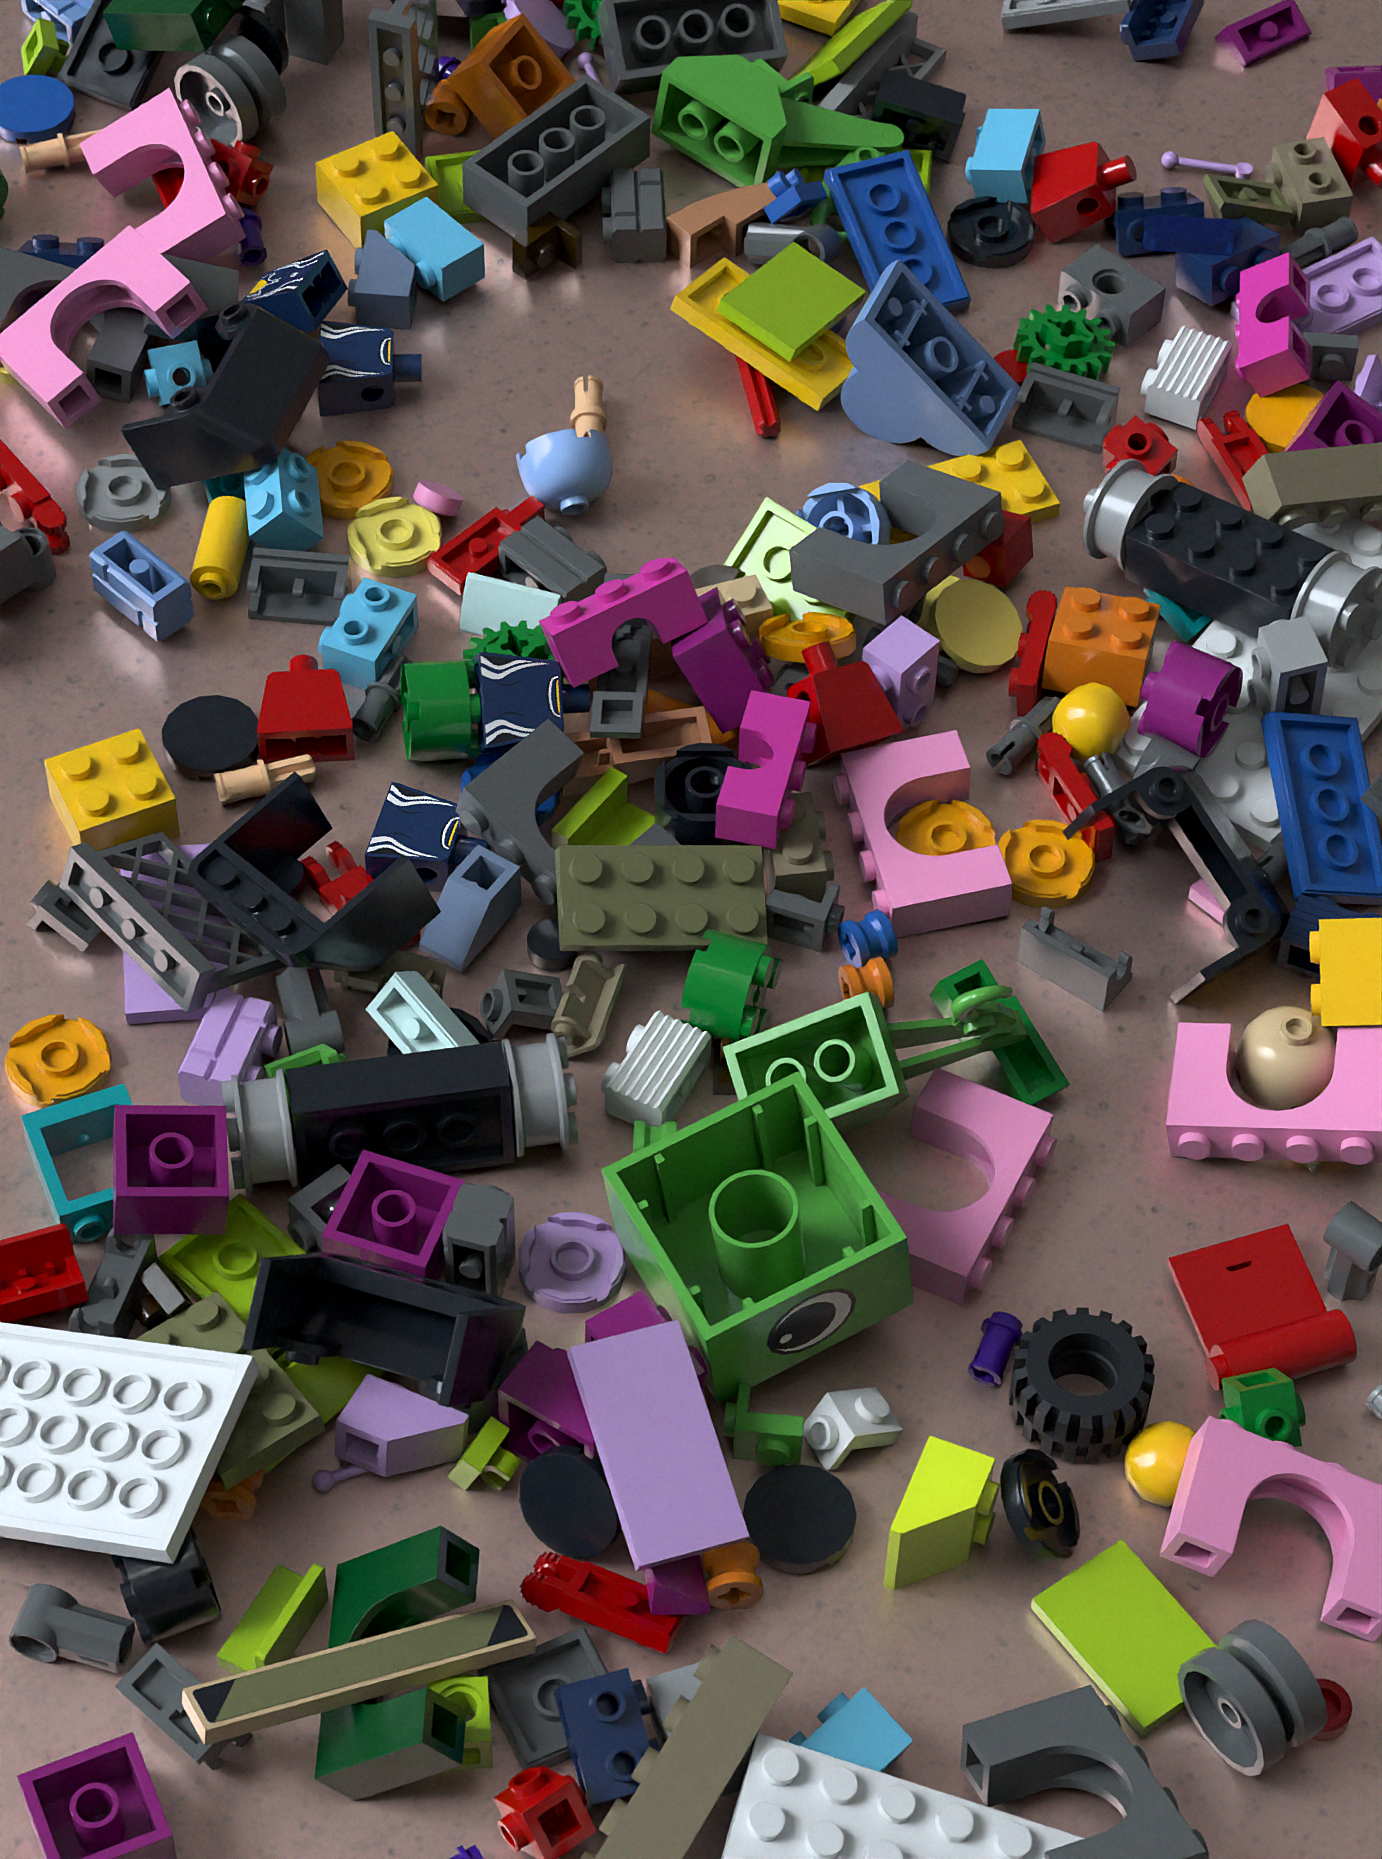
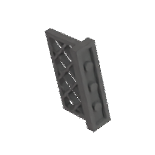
[368,0,440,162]
[59,832,286,1013]

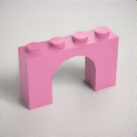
[80,88,246,263]
[0,225,208,430]
[833,730,1012,939]
[1166,1022,1382,1165]
[875,1067,1057,1306]
[1159,1416,1382,1643]

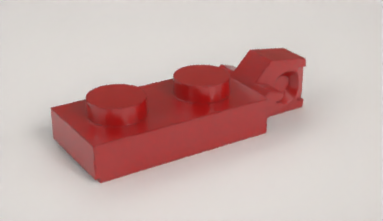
[427,496,546,596]

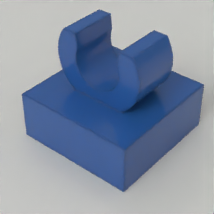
[764,169,828,224]

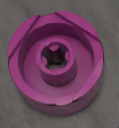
[1137,641,1243,758]

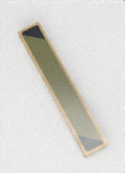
[182,1599,537,1746]

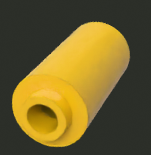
[190,496,250,600]

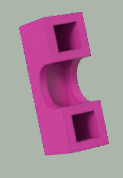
[1235,252,1310,397]
[539,556,708,687]
[715,690,818,849]

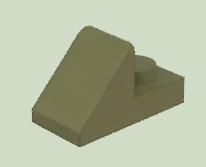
[1202,173,1294,227]

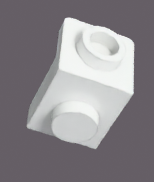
[803,1387,904,1470]

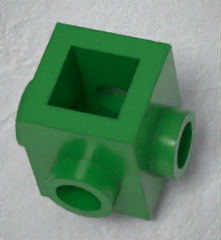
[1219,1367,1306,1447]

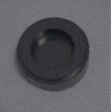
[527,919,579,970]

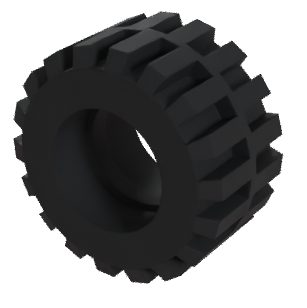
[1009,1307,1155,1463]

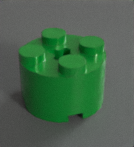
[400,659,481,762]
[680,929,782,1044]

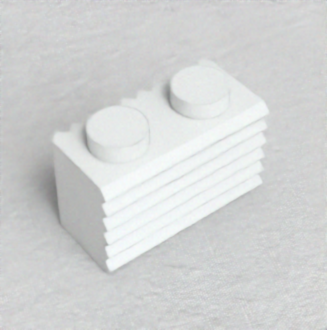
[1140,325,1233,430]
[601,1011,712,1126]

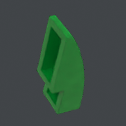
[929,959,1070,1106]

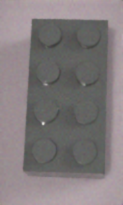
[597,0,788,96]
[462,75,651,237]

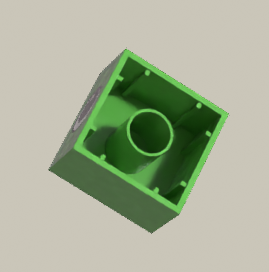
[601,1071,914,1404]

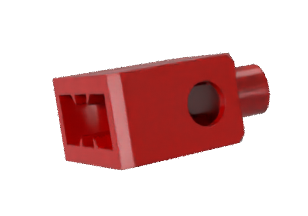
[1306,78,1382,189]
[1031,141,1137,244]
[786,641,904,766]
[257,654,355,764]

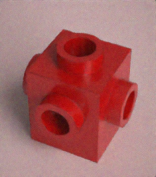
[209,138,274,206]
[1102,415,1178,476]
[493,1765,597,1859]

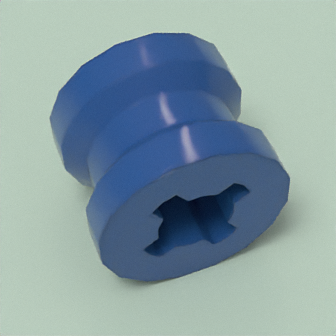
[837,909,898,968]

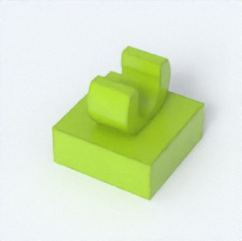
[21,17,70,76]
[447,1416,522,1491]

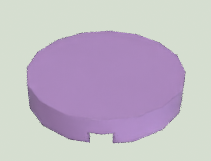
[501,0,575,59]
[518,1212,626,1313]

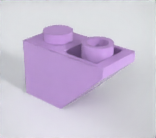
[335,1374,469,1477]

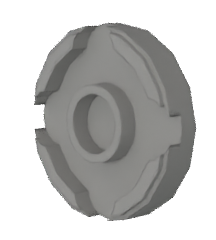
[76,454,172,533]

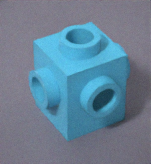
[144,340,213,406]

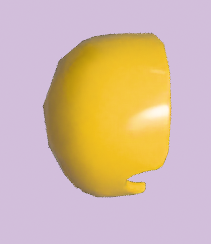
[1052,682,1131,763]
[1125,1420,1197,1507]

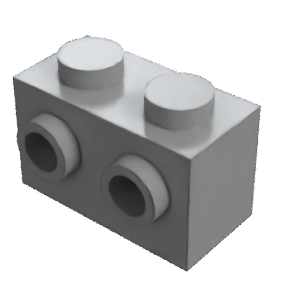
[1247,615,1328,716]

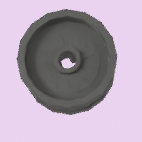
[174,34,286,145]
[1177,1619,1328,1776]

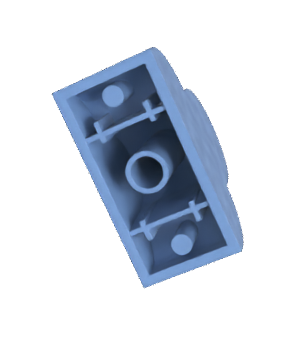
[841,259,1021,456]

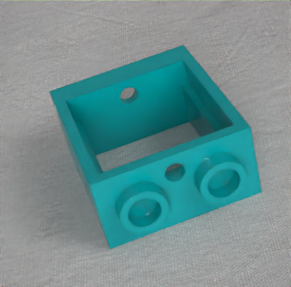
[21,1083,133,1244]

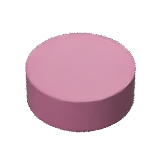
[413,480,463,516]

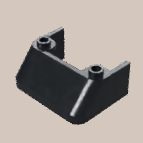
[120,301,331,490]
[1062,765,1290,1004]
[188,771,441,972]
[241,1252,527,1410]

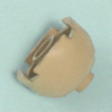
[1235,1006,1337,1111]

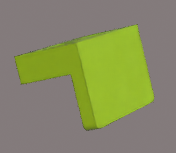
[551,766,654,850]
[217,1563,329,1675]

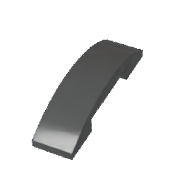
[590,573,653,739]

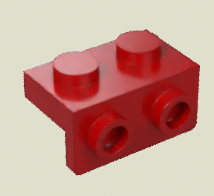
[0,1223,89,1324]

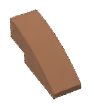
[666,182,797,269]
[561,706,712,797]

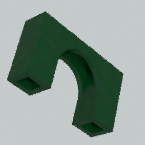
[103,0,246,52]
[314,1526,480,1801]

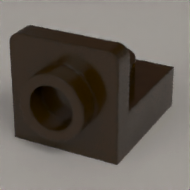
[512,212,582,280]

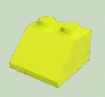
[883,1435,1000,1590]

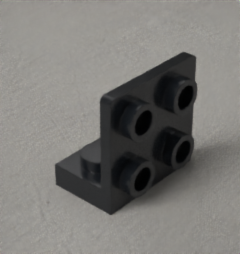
[870,69,966,161]

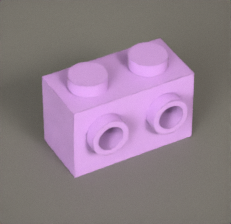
[862,615,940,739]

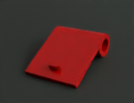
[1166,1224,1357,1391]

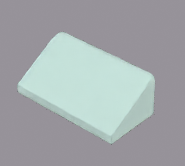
[460,572,561,636]
[365,971,479,1054]

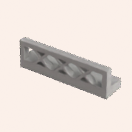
[818,10,946,120]

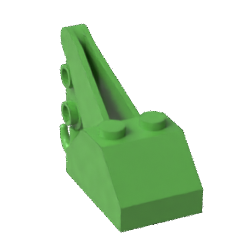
[651,55,904,243]
[722,985,1027,1135]

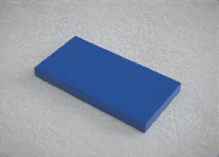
[823,150,971,312]
[1261,711,1382,905]

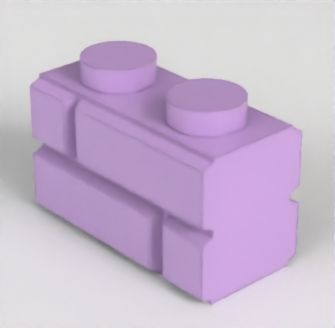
[177,989,283,1115]

